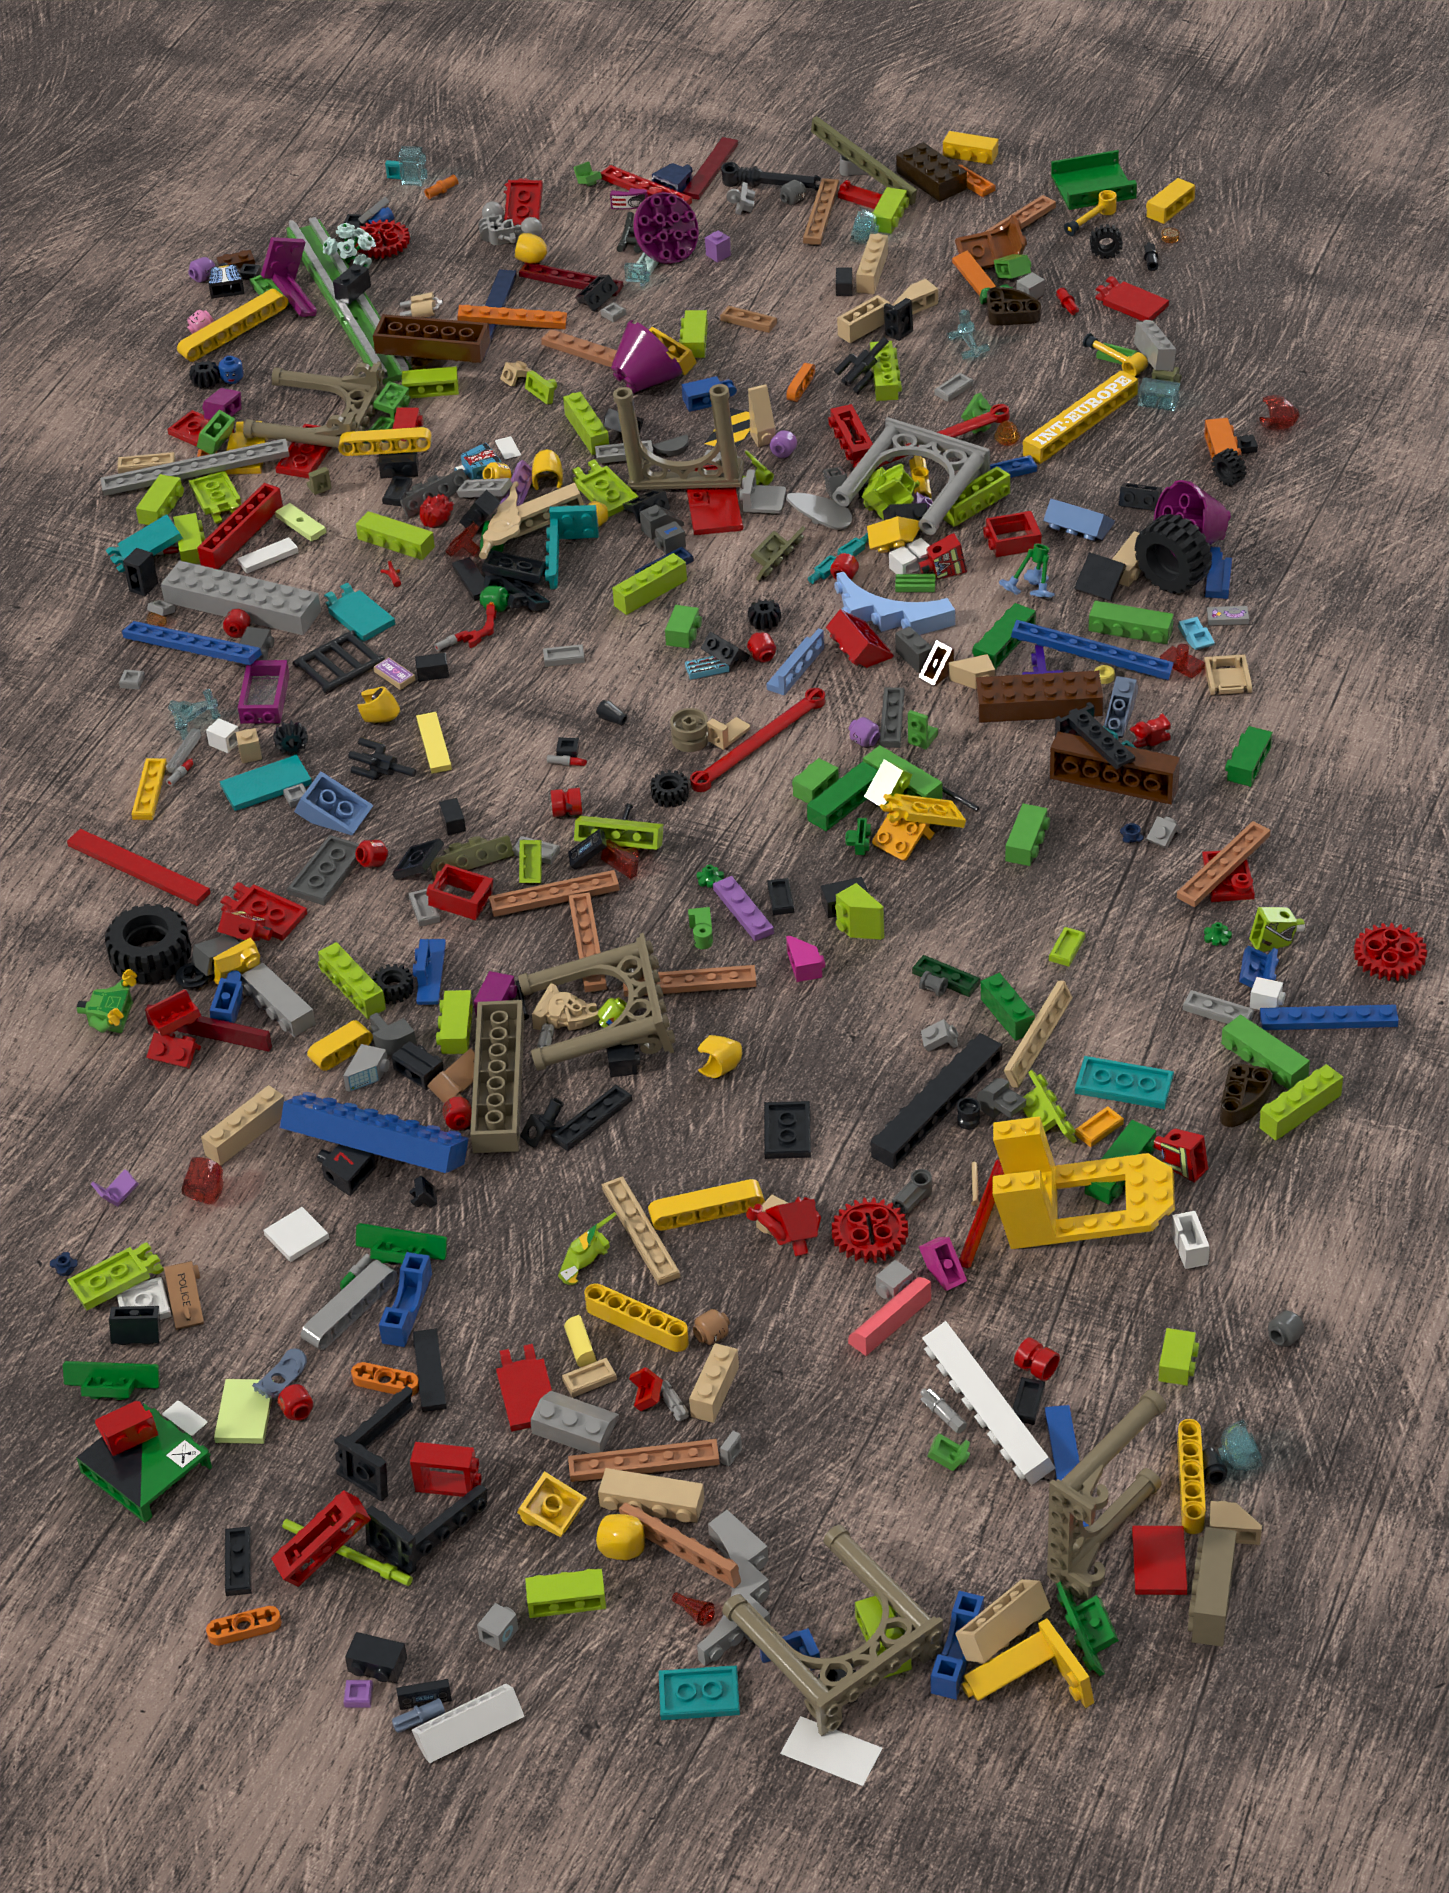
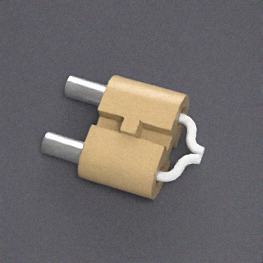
[400,292,443,318]

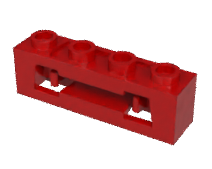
[828,404,873,467]
[271,1490,371,1587]

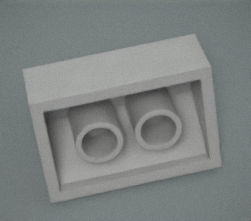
[531,1391,619,1454]

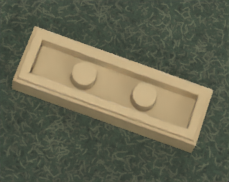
[118,452,175,474]

